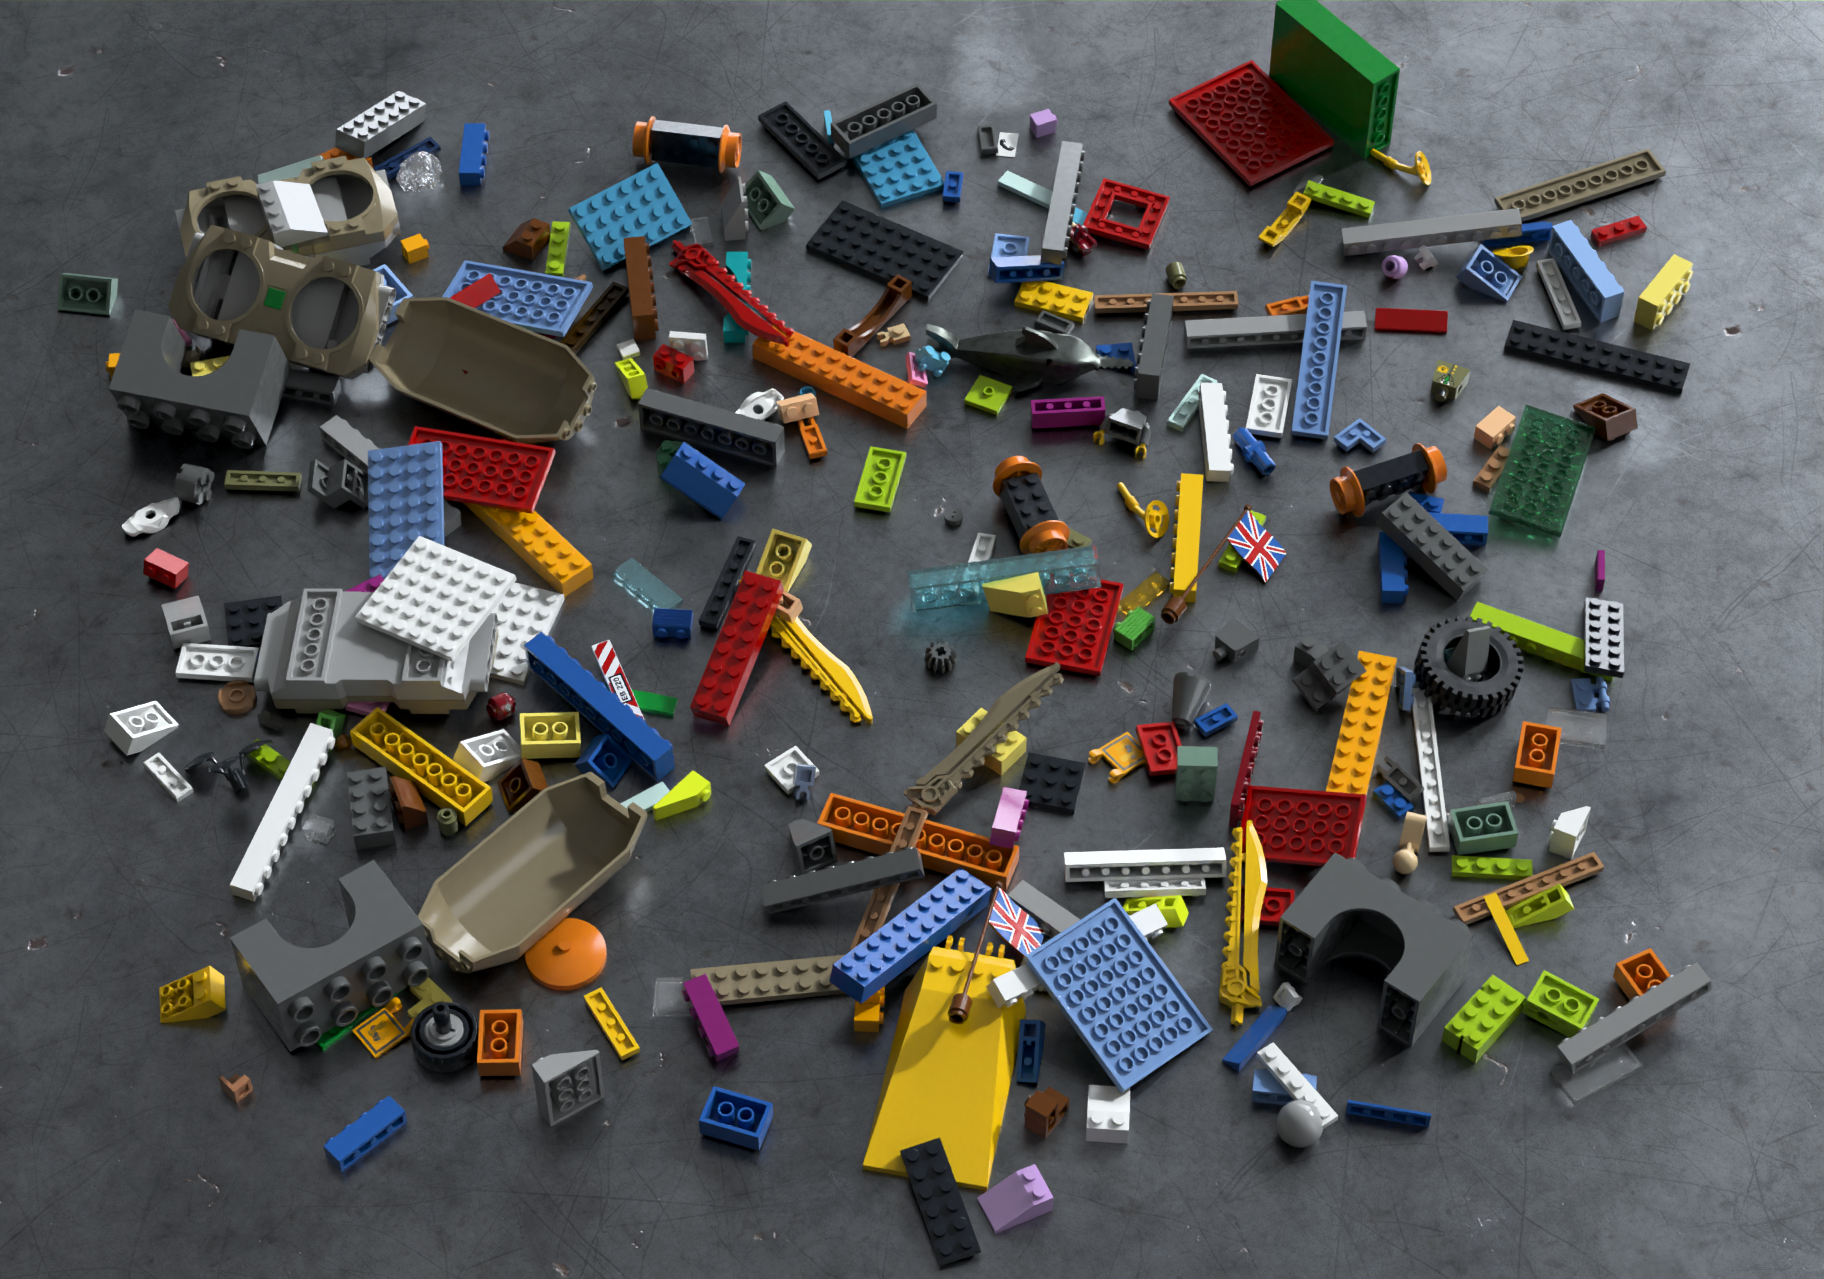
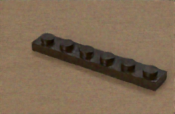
[560,281,629,354]

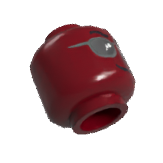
[486,692,516,721]

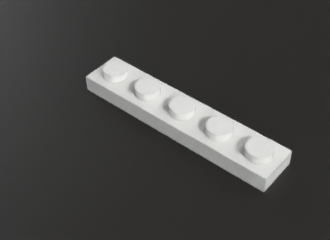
[1536,258,1581,330]
[1104,878,1206,898]
[1256,1042,1338,1129]

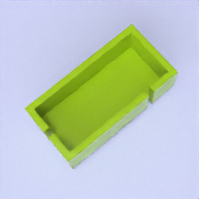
[1442,975,1526,1063]

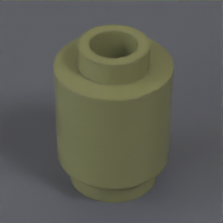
[1165,262,1187,288]
[437,808,459,836]

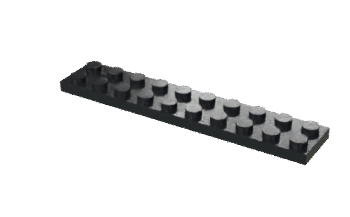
[1504,320,1690,394]

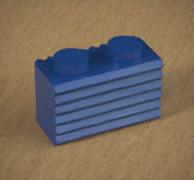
[652,608,693,639]

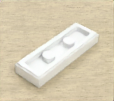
[143,753,194,803]

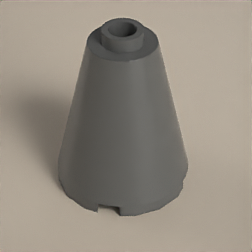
[1172,672,1212,728]

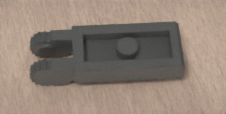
[1375,756,1425,803]

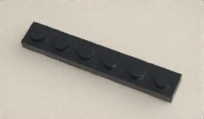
[699,536,756,630]

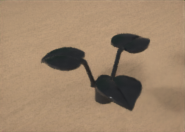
[184,740,273,792]

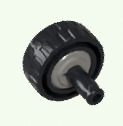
[410,1002,479,1073]

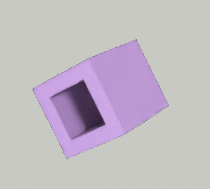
[1030,109,1057,138]

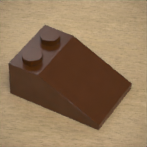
[1573,393,1638,441]

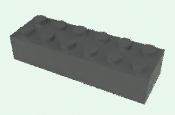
[830,83,937,159]
[335,91,426,159]
[1133,293,1174,400]
[1376,492,1488,601]

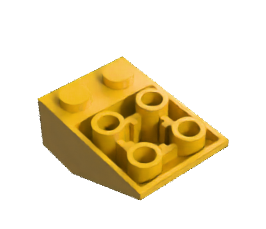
[159,965,226,1023]

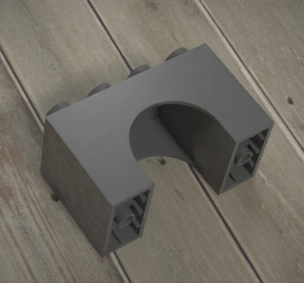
[109,310,291,449]
[1274,853,1474,1047]
[230,860,433,1052]

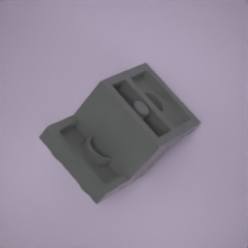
[307,459,368,509]
[1292,640,1367,711]

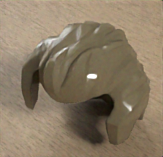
[181,345,201,369]

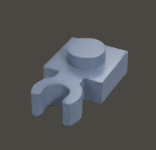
[793,764,816,800]

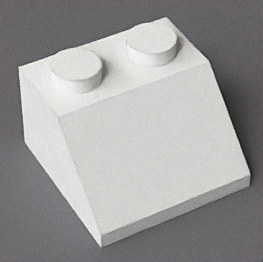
[1548,806,1591,859]

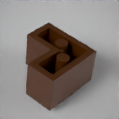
[1024,1086,1069,1139]

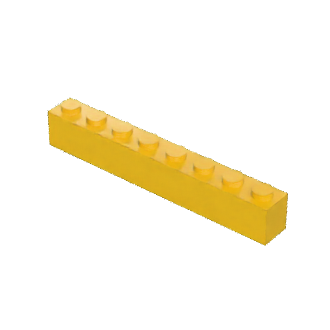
[1169,473,1203,603]

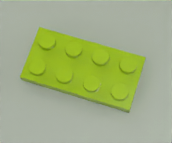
[854,446,906,512]

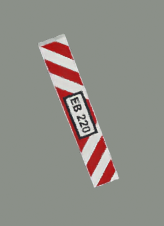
[591,640,644,719]

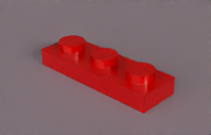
[1591,215,1647,246]

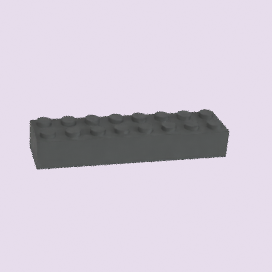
[638,388,785,467]

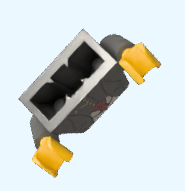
[1093,408,1151,460]

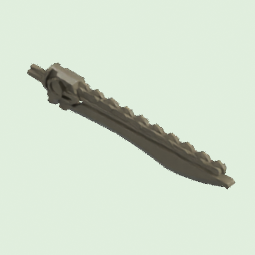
[903,662,1064,815]

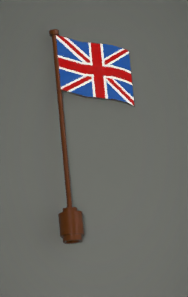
[1161,504,1286,624]
[948,881,1045,1024]

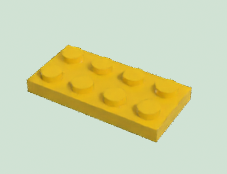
[1014,281,1093,323]

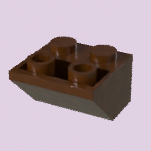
[388,776,428,830]

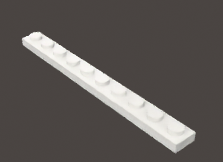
[1412,688,1450,852]

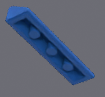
[1222,1005,1287,1072]
[1346,1100,1431,1127]

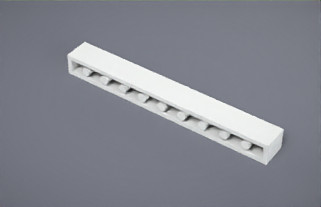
[230,723,335,902]
[986,904,1168,1008]

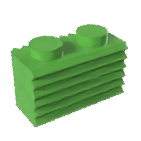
[1113,606,1156,651]

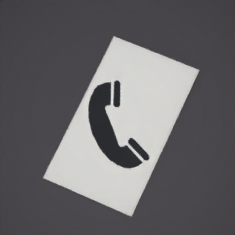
[996,132,1019,157]

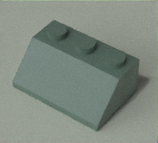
[743,170,795,230]
[57,273,118,315]

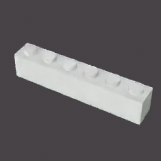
[1198,382,1234,482]

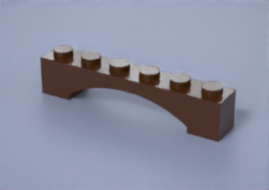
[833,274,912,357]

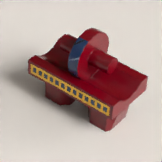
[1069,223,1097,256]

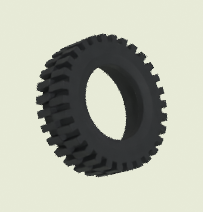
[1414,616,1524,718]

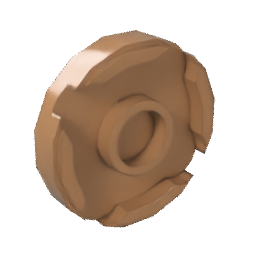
[217,680,257,715]

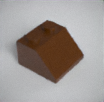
[502,218,551,261]
[497,758,548,813]

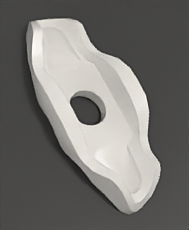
[735,388,784,421]
[122,497,180,537]

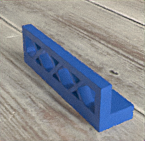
[1480,221,1553,248]

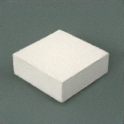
[617,339,640,360]

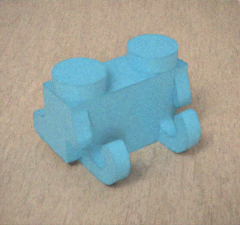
[915,346,950,378]

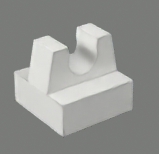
[1414,245,1439,270]
[1273,982,1303,1011]

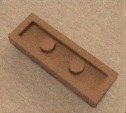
[1473,445,1516,493]

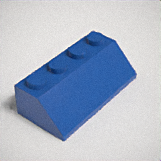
[660,442,745,520]

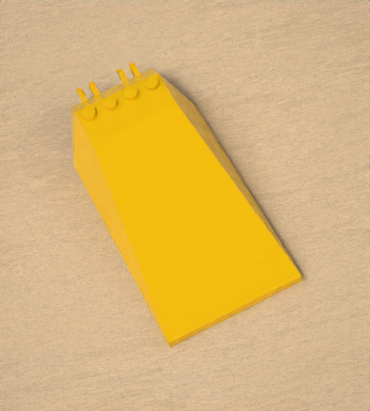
[863,935,1026,1191]

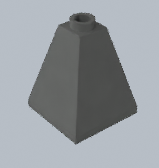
[788,819,838,875]

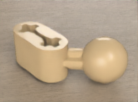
[1393,811,1427,874]

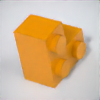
[854,986,885,1032]

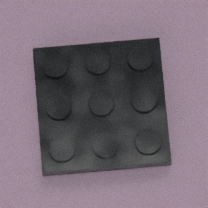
[224,595,283,648]
[1019,752,1086,814]

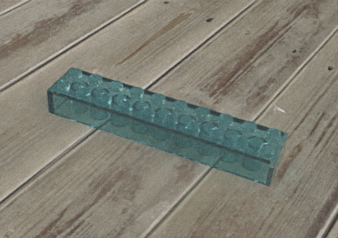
[907,545,1101,612]

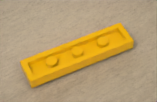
[583,987,640,1061]

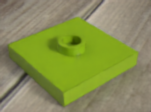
[964,375,1013,415]

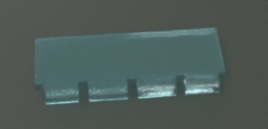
[612,558,683,611]

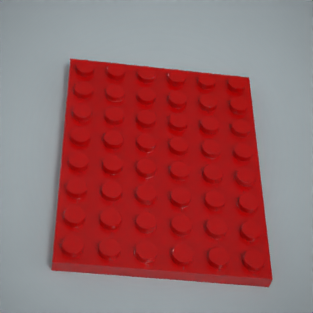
[1169,60,1334,186]

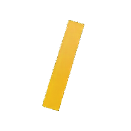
[1483,892,1529,965]

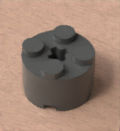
[174,463,214,505]

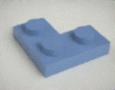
[1333,418,1386,453]
[1395,666,1416,710]

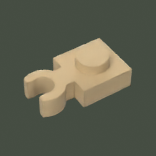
[877,323,911,347]

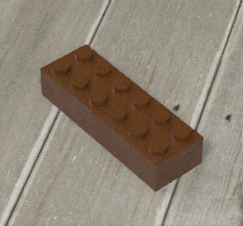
[623,236,659,341]

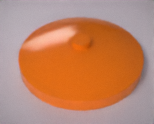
[525,918,607,990]

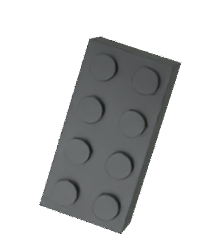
[346,767,396,850]

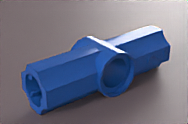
[1233,427,1276,476]

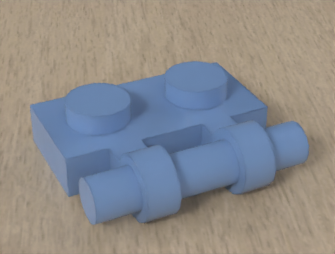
[1570,677,1610,715]

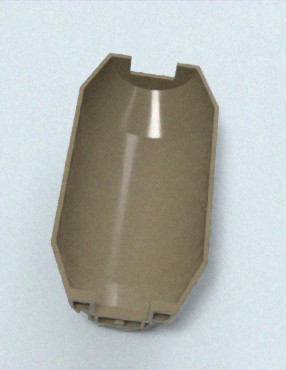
[369,297,597,444]
[418,772,647,973]

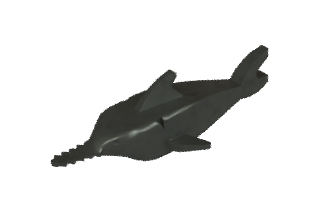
[926,324,1134,393]

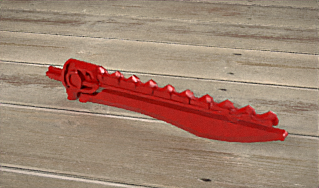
[669,240,794,347]

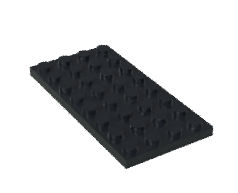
[806,200,964,301]

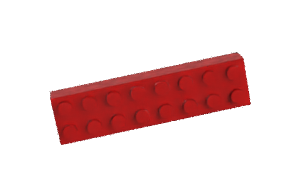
[690,570,784,726]

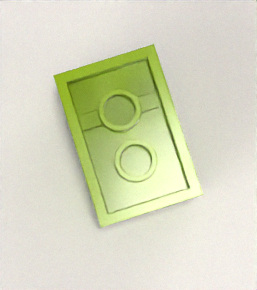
[1522,970,1599,1038]

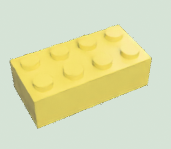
[1634,254,1693,331]

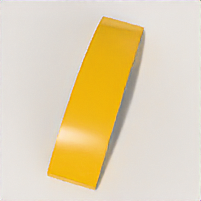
[1258,191,1311,247]

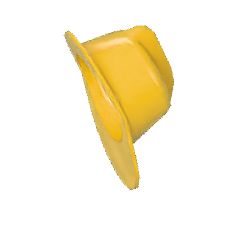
[1492,245,1534,269]

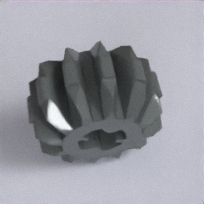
[925,641,957,673]

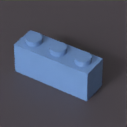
[1251,1069,1317,1105]

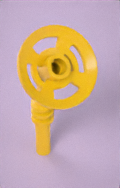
[1370,148,1431,185]
[1117,482,1169,538]

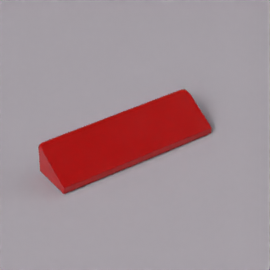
[450,273,500,308]
[1375,308,1448,333]

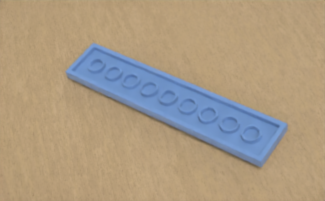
[1291,281,1347,440]

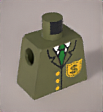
[1431,359,1470,402]

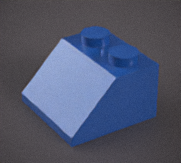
[574,733,633,789]

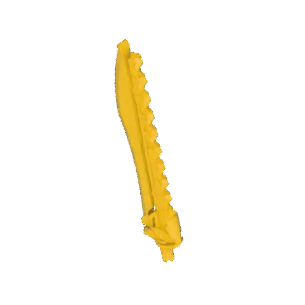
[739,576,873,724]
[1219,820,1267,1026]

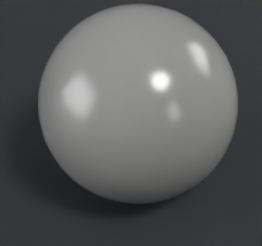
[1276,1100,1323,1148]

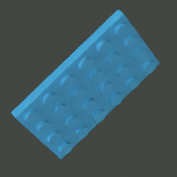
[852,130,945,209]
[568,163,692,271]

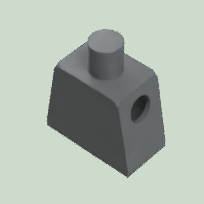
[1213,617,1260,662]

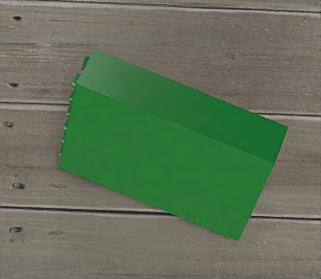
[1269,0,1400,159]

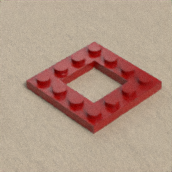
[1083,178,1170,250]

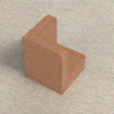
[218,1074,253,1103]

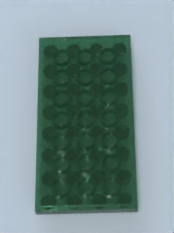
[1488,405,1596,538]

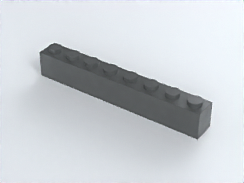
[761,847,925,914]

